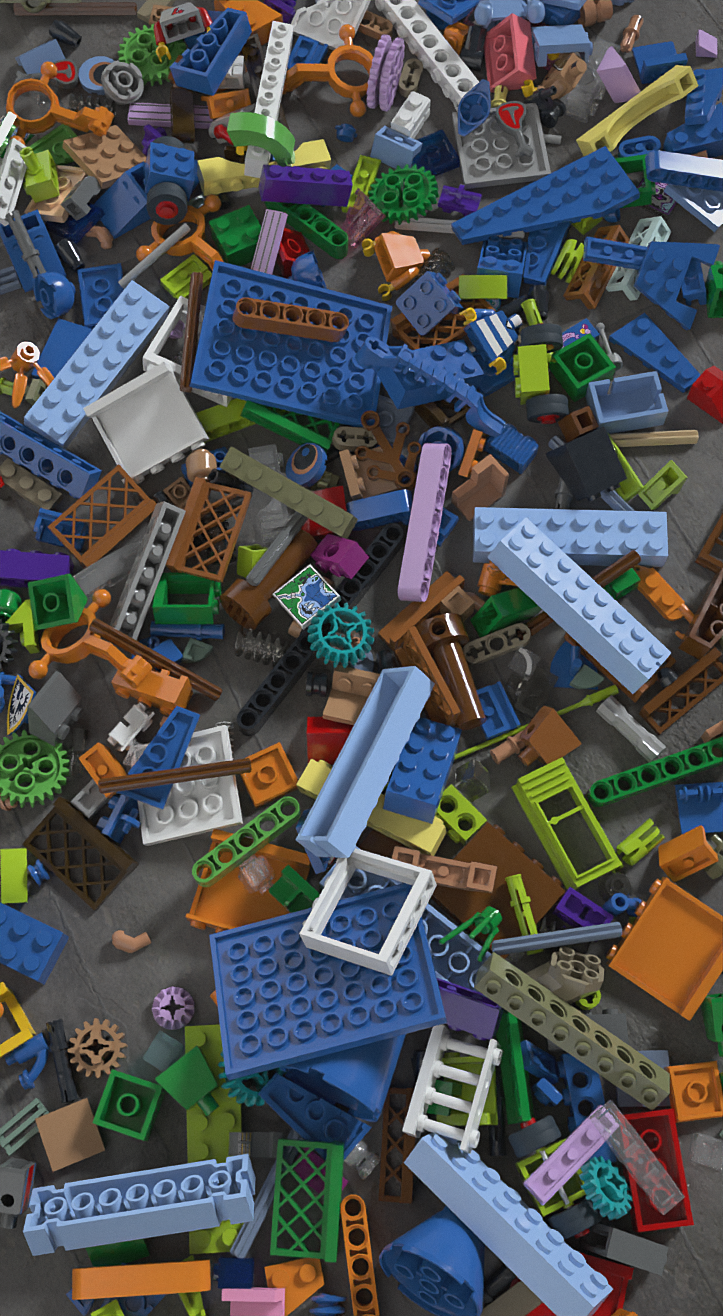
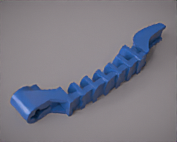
[355,337,506,438]

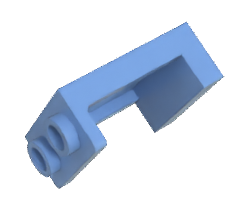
[531,24,593,67]

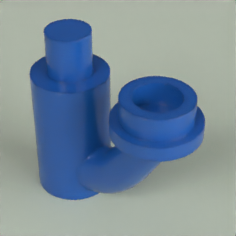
[602,893,642,919]
[4,1032,50,1090]

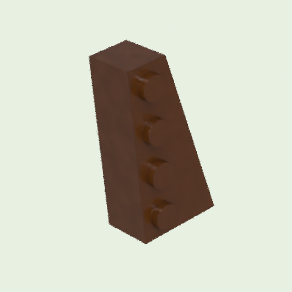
[678,566,723,660]

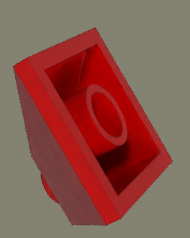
[687,366,723,424]

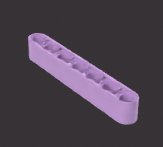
[398,443,452,602]

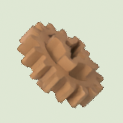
[68,1018,128,1078]

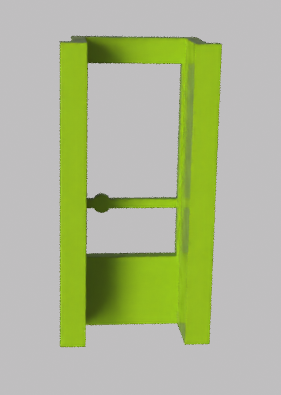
[511,757,623,891]

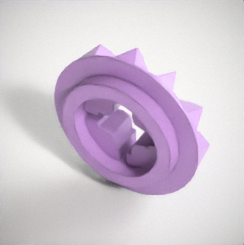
[152,986,194,1030]

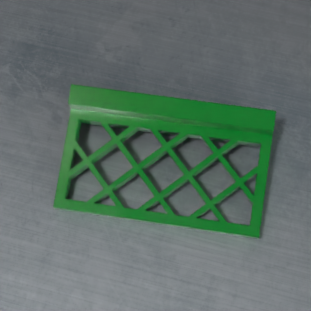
[240,400,340,453]
[496,1010,534,1125]
[270,1138,345,1262]

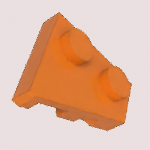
[264,1258,325,1316]

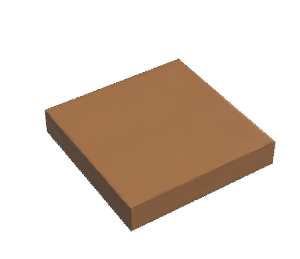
[35,1098,105,1172]

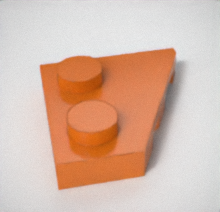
[458,429,486,478]

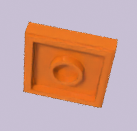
[240,742,298,808]
[664,1061,723,1123]

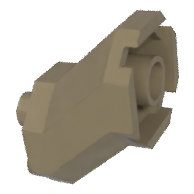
[525,946,604,1004]

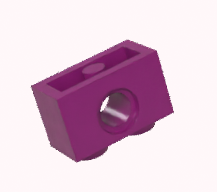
[311,534,369,579]

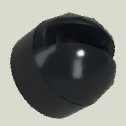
[657,667,679,688]

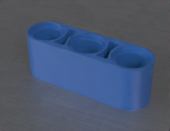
[346,490,413,531]

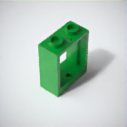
[615,154,656,208]
[153,572,221,624]

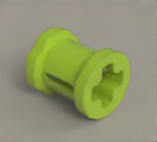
[575,990,601,1010]

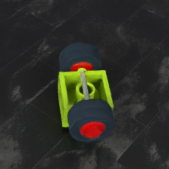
[513,323,569,424]
[508,1115,602,1240]

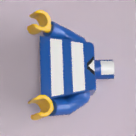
[459,308,522,375]

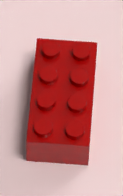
[614,1108,694,1232]

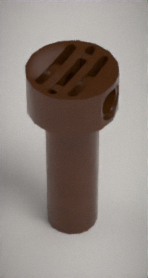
[219,529,318,631]
[417,613,486,731]

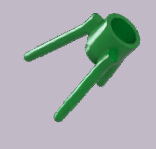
[438,906,502,962]

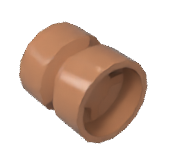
[577,0,613,28]

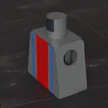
[0,1158,38,1229]

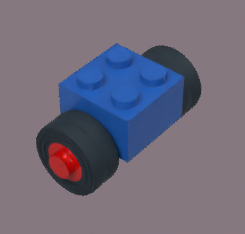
[145,136,194,225]

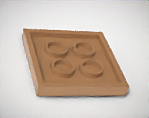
[62,125,147,190]

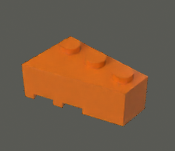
[214,0,283,45]
[111,658,194,717]

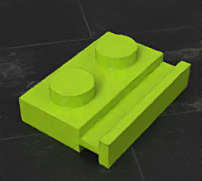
[160,254,212,300]

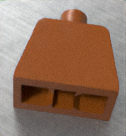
[518,706,582,767]

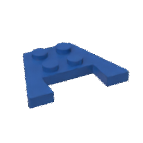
[633,241,720,330]

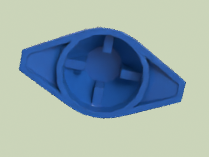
[458,79,491,137]

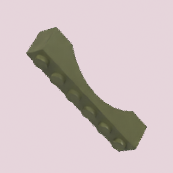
[220,446,358,539]

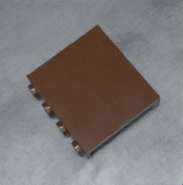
[431,822,566,960]

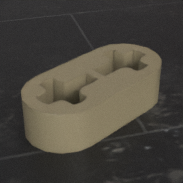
[399,58,423,98]
[332,427,377,452]

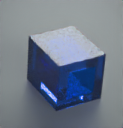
[213,1257,254,1289]

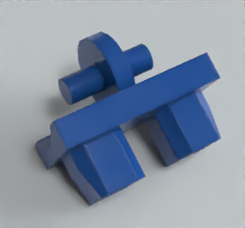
[97,795,141,844]

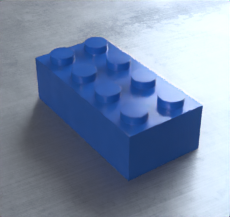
[377,340,484,409]
[383,717,462,824]
[0,903,69,985]

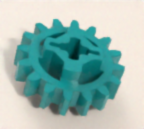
[579,1156,632,1220]

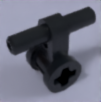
[524,86,566,128]

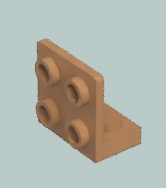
[339,447,398,501]
[323,665,380,725]

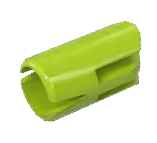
[550,239,584,283]
[616,818,665,866]

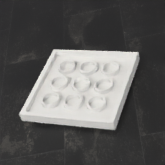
[130,725,243,846]

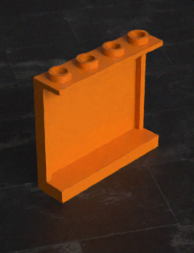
[185,829,312,933]
[606,877,723,1021]

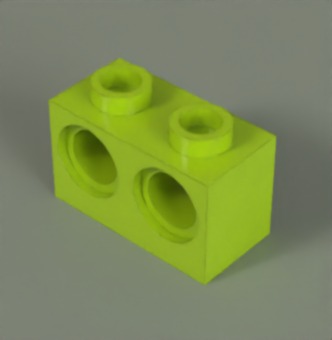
[435,784,487,846]

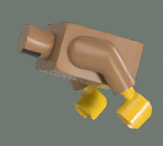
[521,53,587,99]

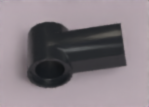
[461,25,487,72]

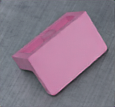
[222,1287,285,1316]

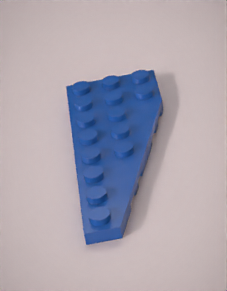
[451,146,640,245]

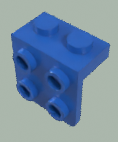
[396,271,463,335]

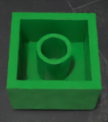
[209,205,262,266]
[549,333,616,402]
[92,1069,166,1142]

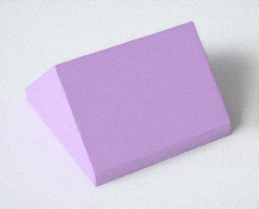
[597,46,641,103]

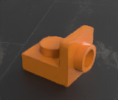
[443,21,469,55]

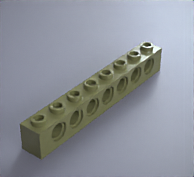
[474,952,670,1111]

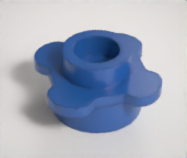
[335,124,357,142]

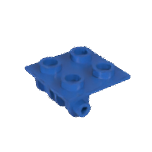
[675,782,723,835]

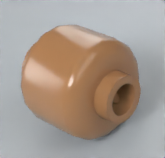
[185,449,217,483]

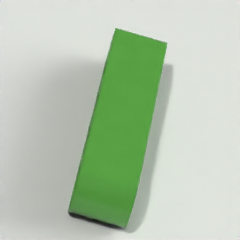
[192,796,301,887]

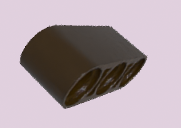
[170,87,195,144]

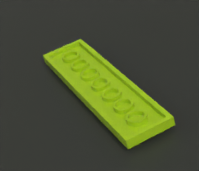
[185,1024,244,1254]

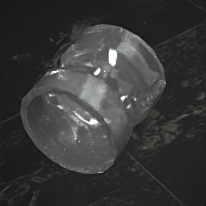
[344,1140,382,1180]

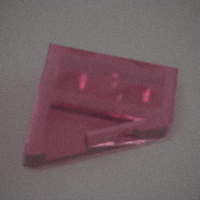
[341,188,386,249]

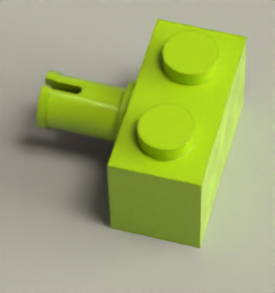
[19,147,60,203]

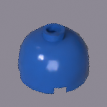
[288,251,327,289]
[33,272,76,319]
[417,426,465,471]

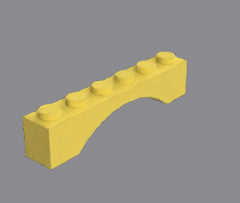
[576,65,699,156]
[197,139,331,196]

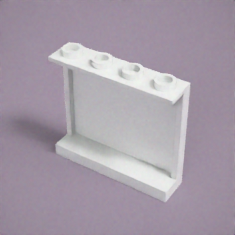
[83,362,209,484]

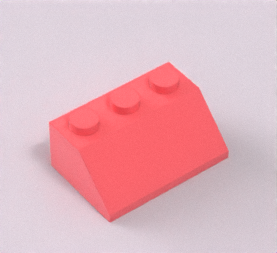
[484,13,537,93]

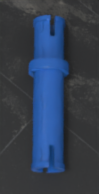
[150,621,225,640]

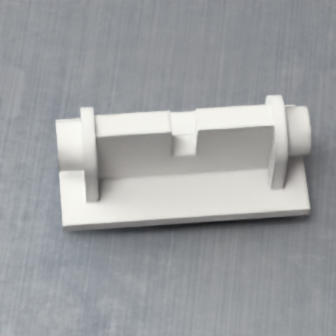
[107,702,155,751]

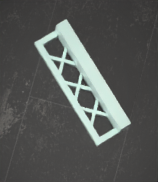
[606,216,671,301]

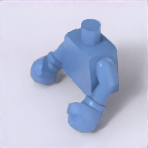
[474,0,545,32]

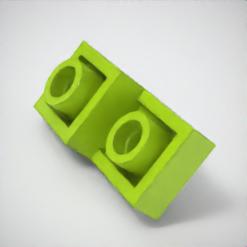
[459,275,507,300]
[0,848,28,904]

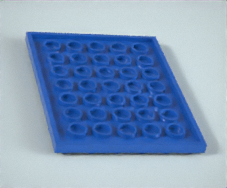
[190,260,392,428]
[209,883,447,1080]

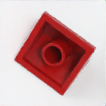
[276,228,310,279]
[307,716,354,765]

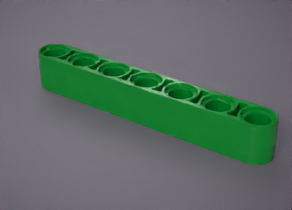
[587,737,723,807]

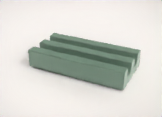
[0,1098,49,1156]

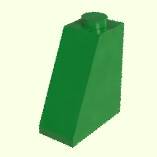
[470,588,542,638]

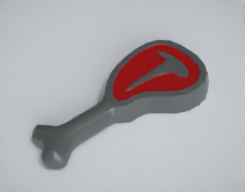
[14,59,79,89]
[495,101,534,157]

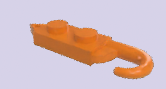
[632,565,695,639]

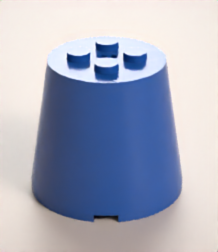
[280,1034,406,1122]

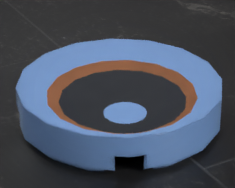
[78,56,114,95]

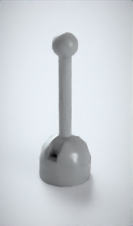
[596,323,623,372]

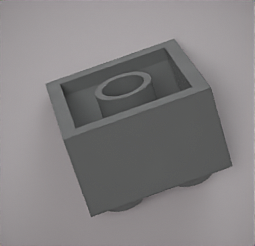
[27,671,84,747]

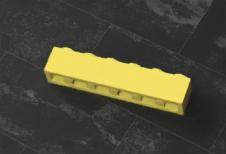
[296,759,447,856]

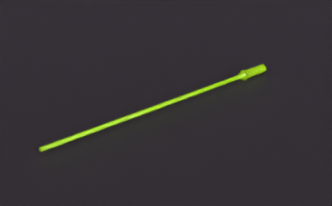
[382,684,619,791]

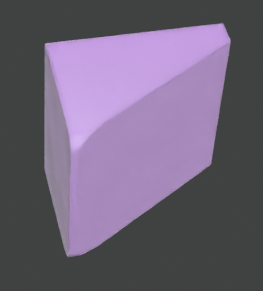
[696,30,717,58]

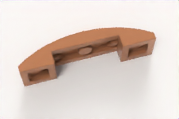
[392,846,497,893]

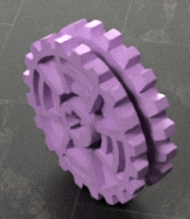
[366,34,405,112]

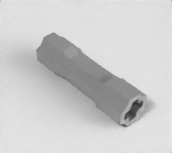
[596,695,666,762]

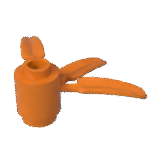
[0,342,54,409]
[477,561,518,597]

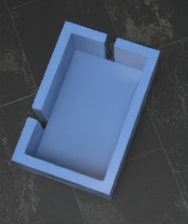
[585,371,668,434]

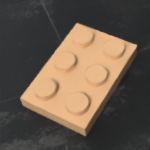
[24,165,88,223]

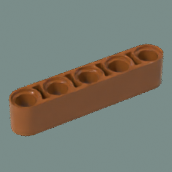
[232,298,349,342]

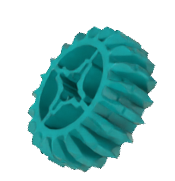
[307,602,374,668]
[218,1051,287,1107]

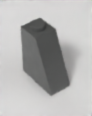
[577,1223,669,1276]

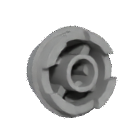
[101,60,144,105]

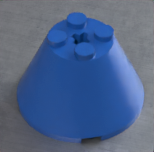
[379,1206,485,1316]

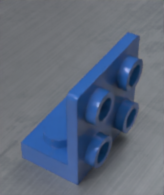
[632,41,688,84]

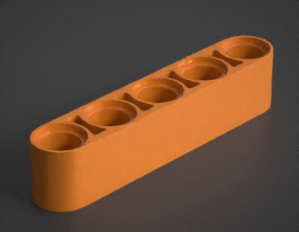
[341,1194,380,1316]
[72,1260,211,1300]

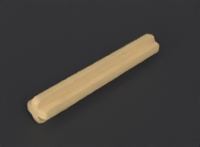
[610,430,699,447]

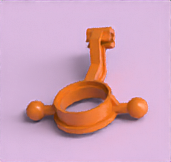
[282,24,373,118]
[6,61,114,145]
[136,194,224,271]
[28,589,152,688]

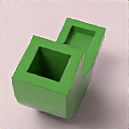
[227,112,295,167]

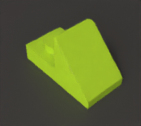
[638,460,688,510]
[6,599,40,654]

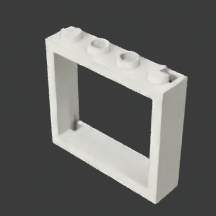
[143,296,232,407]
[299,848,437,976]

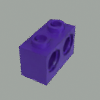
[552,887,614,943]

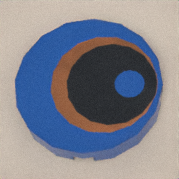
[286,443,327,487]

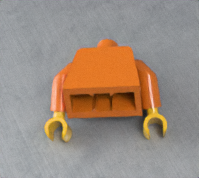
[362,231,430,301]

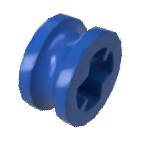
[27,859,50,886]

